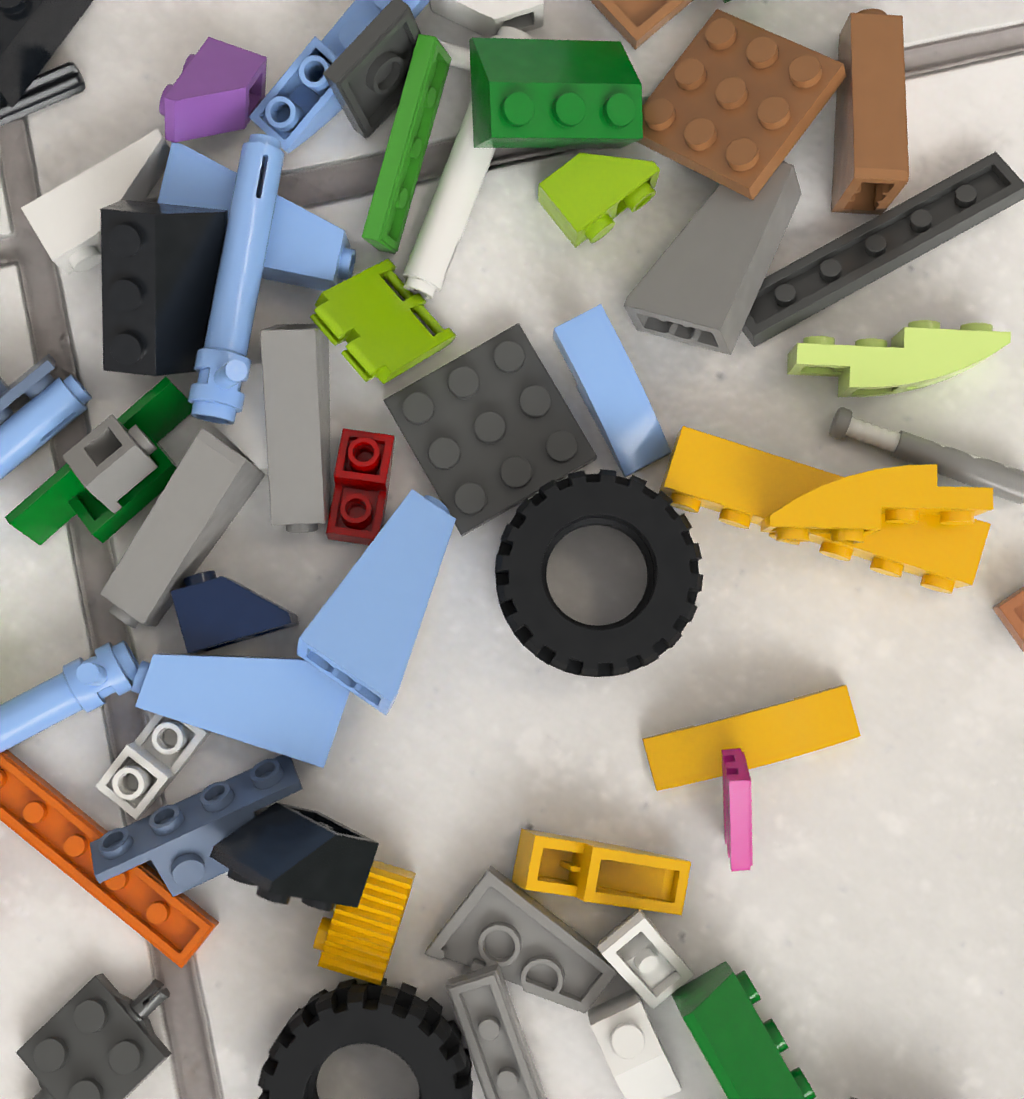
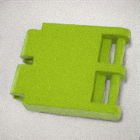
[310,259,456,384]

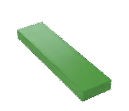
[362,34,452,254]

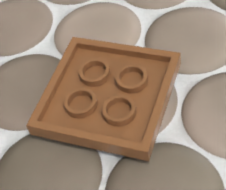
[637,9,847,200]

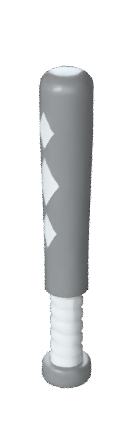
[829,407,1024,504]

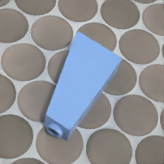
[157,142,356,291]
[296,489,456,715]
[131,653,350,768]

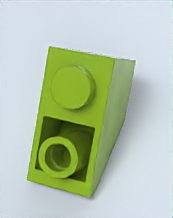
[538,153,660,248]

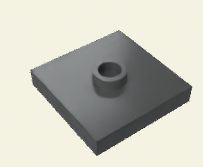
[323,0,421,139]

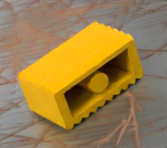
[313,860,416,985]

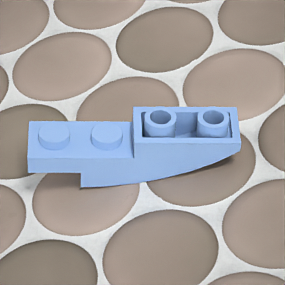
[249,0,430,153]

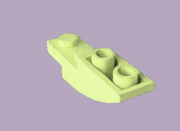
[787,320,1011,397]

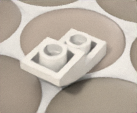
[95,714,211,820]

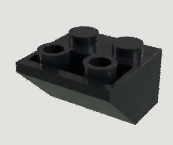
[210,803,379,912]

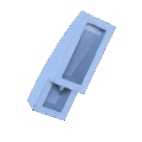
[553,304,671,477]

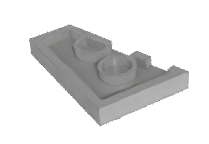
[424,866,618,1013]

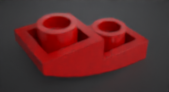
[326,428,395,545]

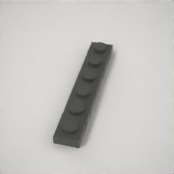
[742,152,1024,347]

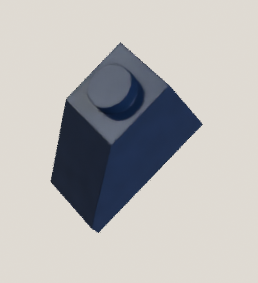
[170,571,299,654]

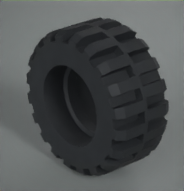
[495,469,703,677]
[258,978,473,1099]

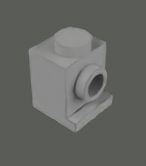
[62,414,158,514]

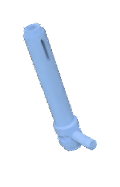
[188,134,285,425]
[0,374,92,480]
[0,640,139,753]

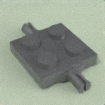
[16,973,172,1099]

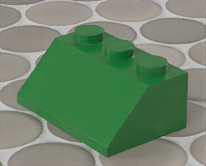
[469,37,643,148]
[671,961,816,1099]

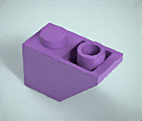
[159,37,267,143]

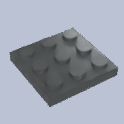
[383,323,597,536]

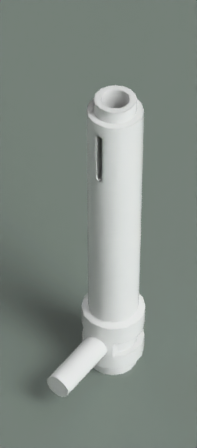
[402,26,533,299]

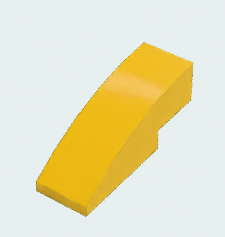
[512,828,691,915]

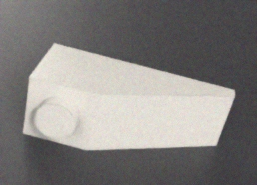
[21,128,170,275]

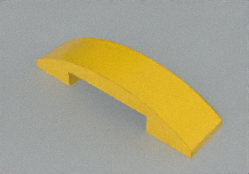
[642,685,861,791]

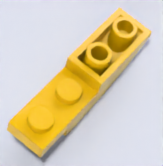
[761,464,993,544]

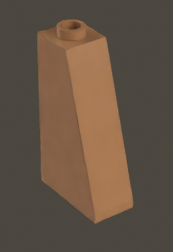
[831,9,909,215]

